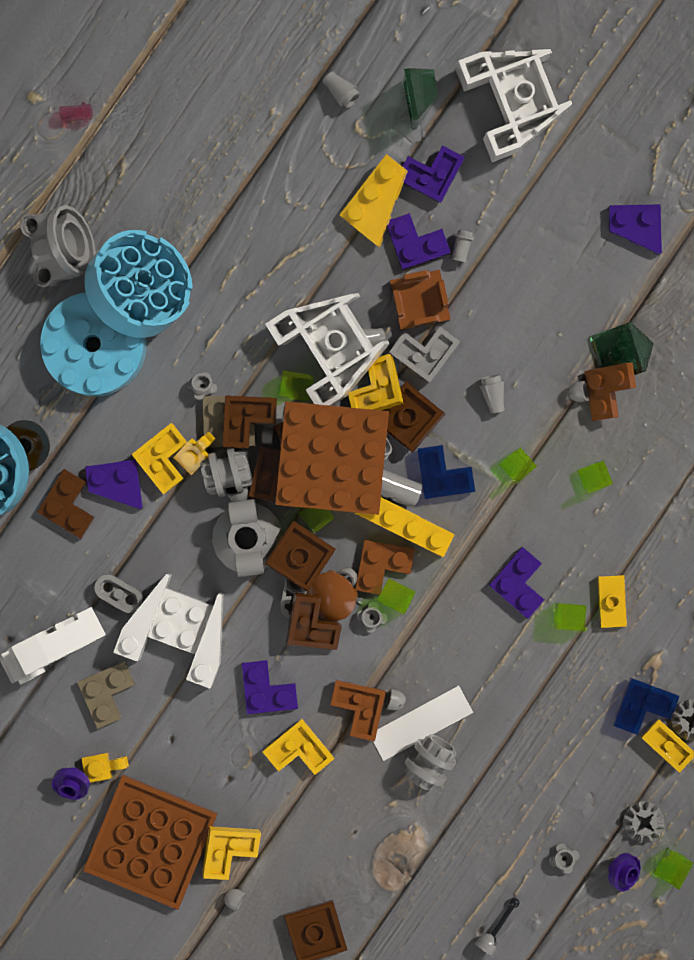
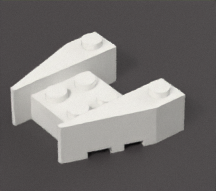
[455,49,572,162]
[265,293,389,406]
[113,573,224,688]
[0,607,106,685]

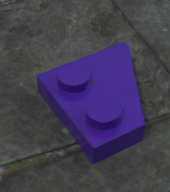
[608,204,662,255]
[85,459,143,509]

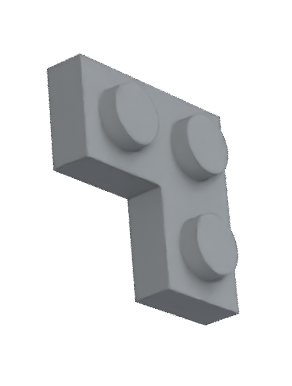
[389,327,460,383]

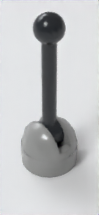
[475,897,520,956]

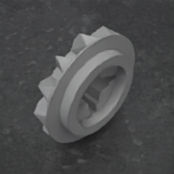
[671,699,694,740]
[623,801,665,843]

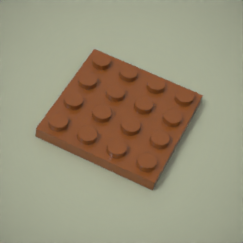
[275,401,389,515]
[83,774,218,910]

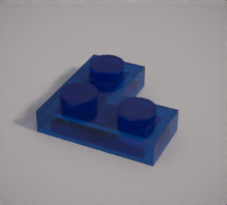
[417,445,476,499]
[613,677,680,735]

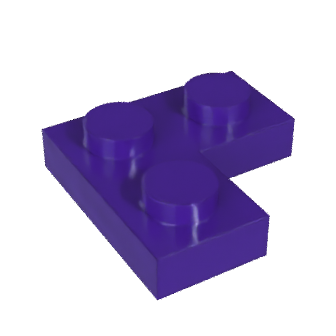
[403,145,465,204]
[387,213,451,270]
[489,547,545,619]
[242,660,298,714]

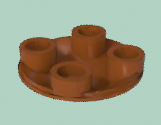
[306,570,358,621]

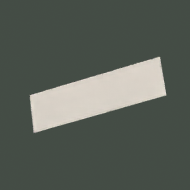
[373,686,473,761]

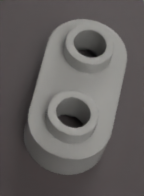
[95,575,143,613]

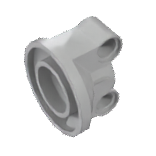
[20,205,96,287]
[212,499,283,577]

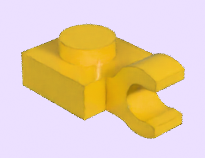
[173,432,216,476]
[81,752,129,783]

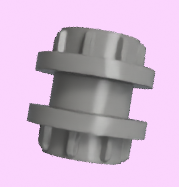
[200,448,253,497]
[405,734,457,790]

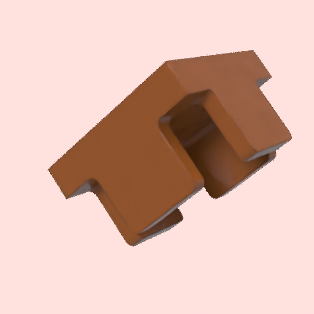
[390,270,450,331]

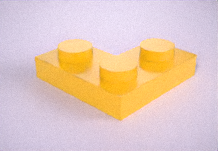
[348,354,404,411]
[132,423,187,494]
[262,719,335,775]
[202,826,261,880]

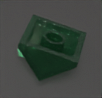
[403,68,438,130]
[589,322,654,375]

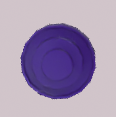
[51,767,90,800]
[608,853,641,892]

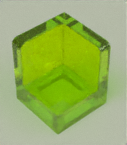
[279,370,314,402]
[499,447,537,484]
[577,460,613,494]
[299,508,334,534]
[377,579,416,615]
[553,602,587,632]
[654,847,694,890]

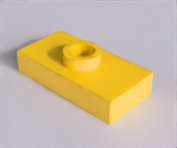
[597,575,627,628]
[641,718,694,773]

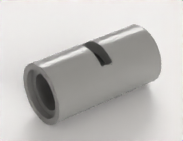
[381,469,422,508]

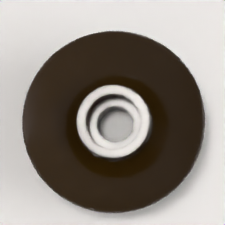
[7,420,50,471]

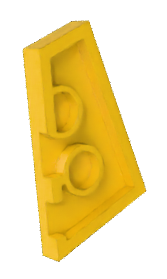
[340,154,408,247]

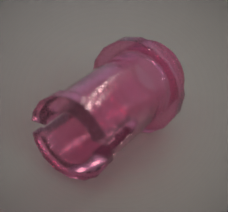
[60,102,93,122]

